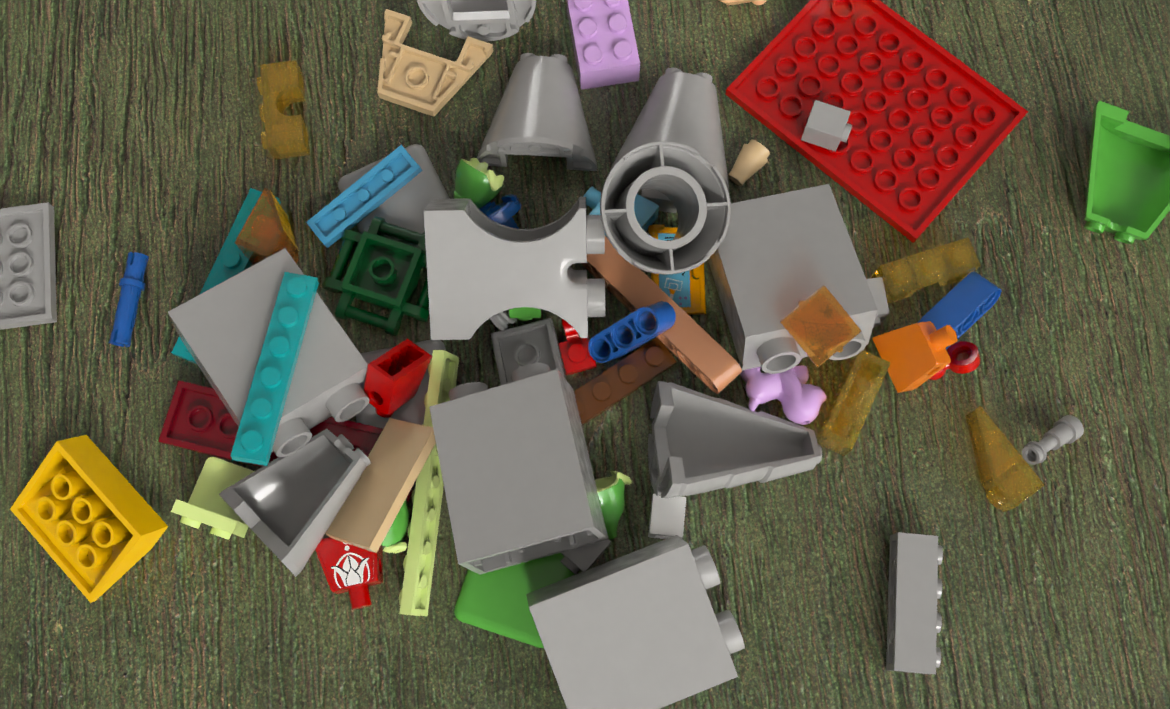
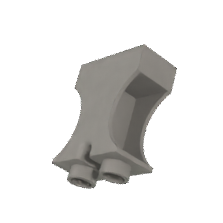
[424,197,605,340]

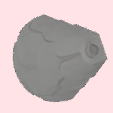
[648,381,822,498]

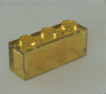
[816,350,890,456]

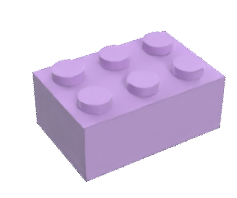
[566,0,640,90]

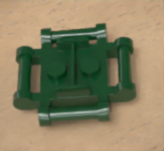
[322,216,429,336]

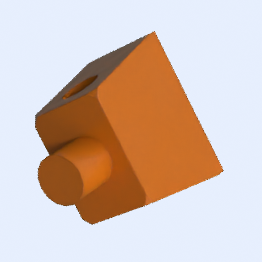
[872,321,958,393]

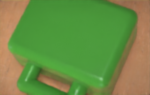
[454,553,575,648]

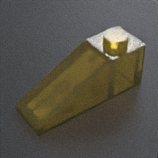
[966,406,1045,512]

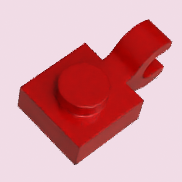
[558,318,597,376]

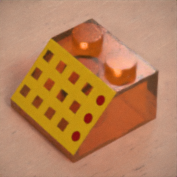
[235,188,299,265]

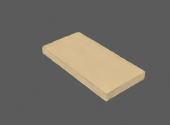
[325,418,436,553]

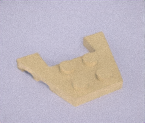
[377,9,493,117]

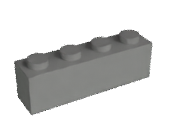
[886,532,943,675]

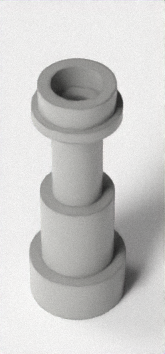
[1022,415,1084,465]

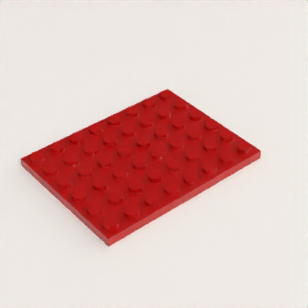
[725,0,1028,243]

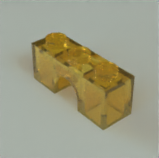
[257,60,310,160]
[872,237,981,304]

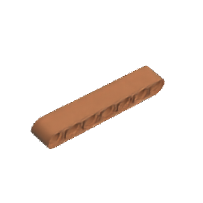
[581,236,742,394]

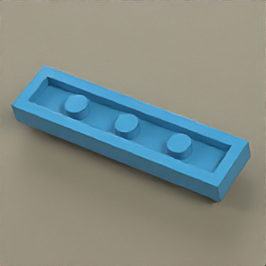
[306,145,423,248]

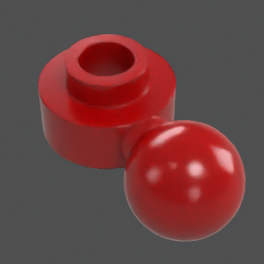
[929,341,980,380]

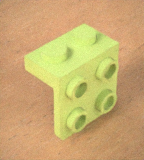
[171,457,255,540]

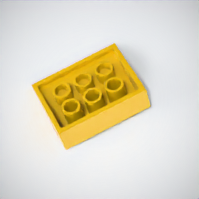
[10,435,168,603]

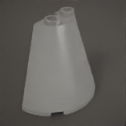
[417,0,536,42]
[477,53,597,171]
[610,68,729,192]
[219,429,371,577]

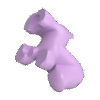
[739,358,826,425]

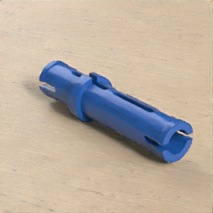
[109,252,149,347]

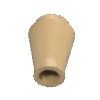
[728,139,770,186]

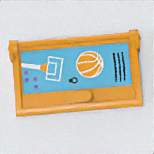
[648,224,706,315]

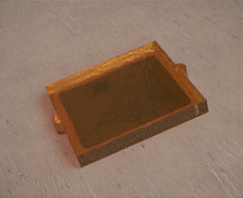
[780,285,861,367]

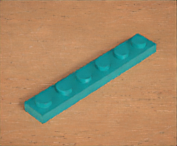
[171,188,281,364]
[230,272,319,466]

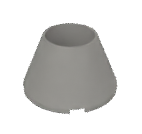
[600,141,731,275]

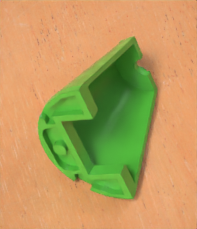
[1084,101,1170,245]

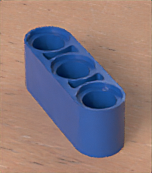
[918,271,1001,350]
[588,301,676,363]

